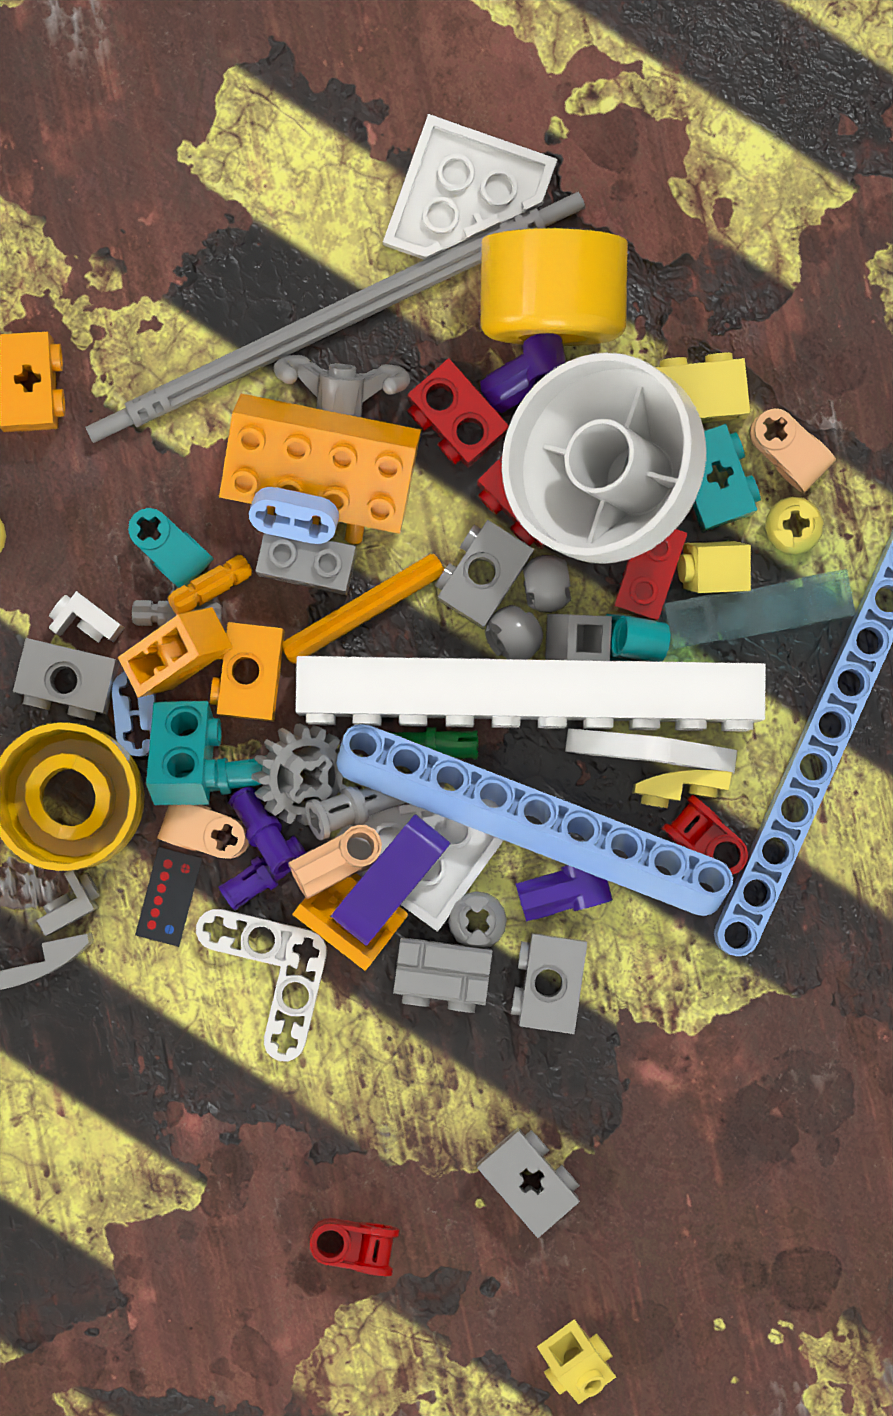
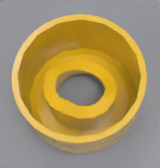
[480,228,628,346]
[0,723,144,871]

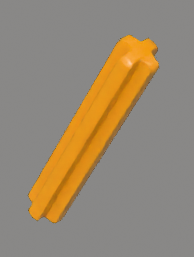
[281,554,444,664]

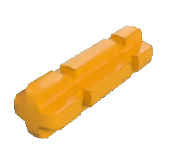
[168,555,252,615]

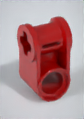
[661,794,748,875]
[309,1218,400,1276]

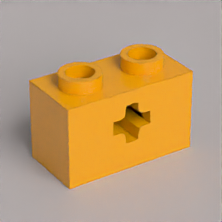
[0,331,65,432]
[118,607,233,698]

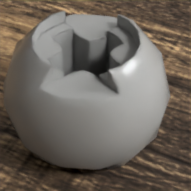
[523,555,572,613]
[485,605,543,660]
[448,891,507,949]

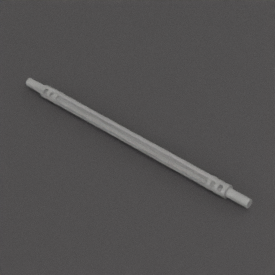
[85,192,586,443]

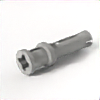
[305,772,445,840]

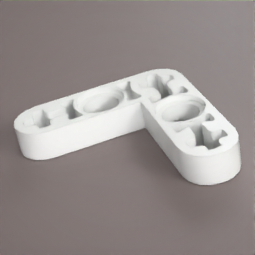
[565,729,737,773]
[196,909,327,1062]

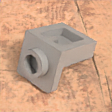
[37,870,100,936]

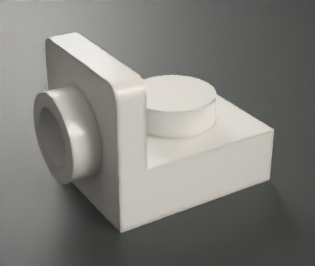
[49,591,124,643]

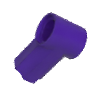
[480,333,566,413]
[515,865,613,921]

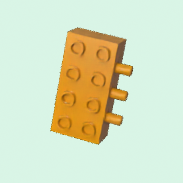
[219,393,421,544]

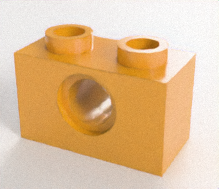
[210,622,285,722]

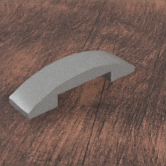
[0,932,94,990]

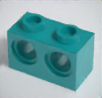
[146,701,222,805]

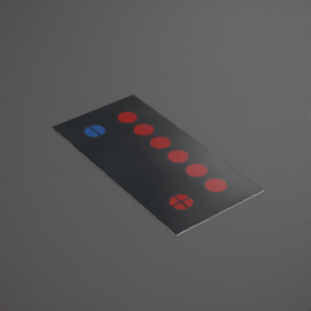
[135,847,202,947]

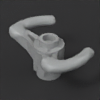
[273,355,410,417]

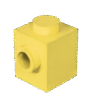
[677,541,751,593]

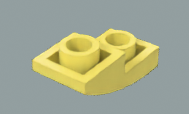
[632,770,732,808]

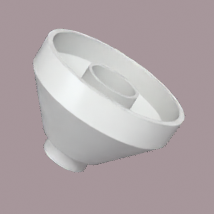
[502,353,706,563]

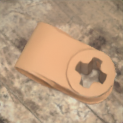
[749,408,836,493]
[157,805,250,859]

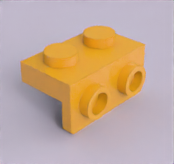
[292,873,408,971]

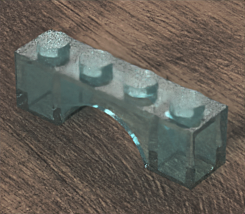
[662,569,856,652]

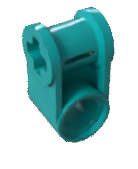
[128,508,214,588]
[605,614,671,662]

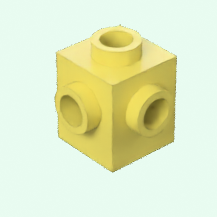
[537,1319,616,1404]

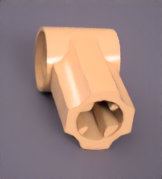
[288,825,382,899]

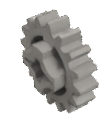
[252,723,347,825]

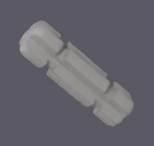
[132,600,222,626]

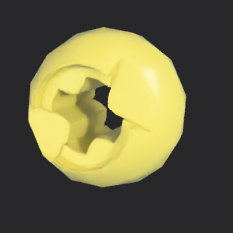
[765,496,824,555]

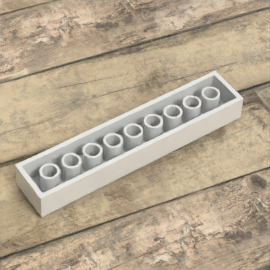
[296,656,766,732]

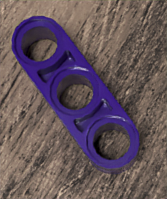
[330,814,451,946]

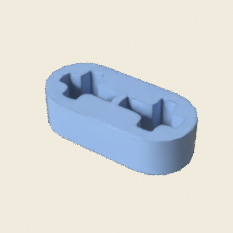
[249,487,339,544]
[112,671,156,757]

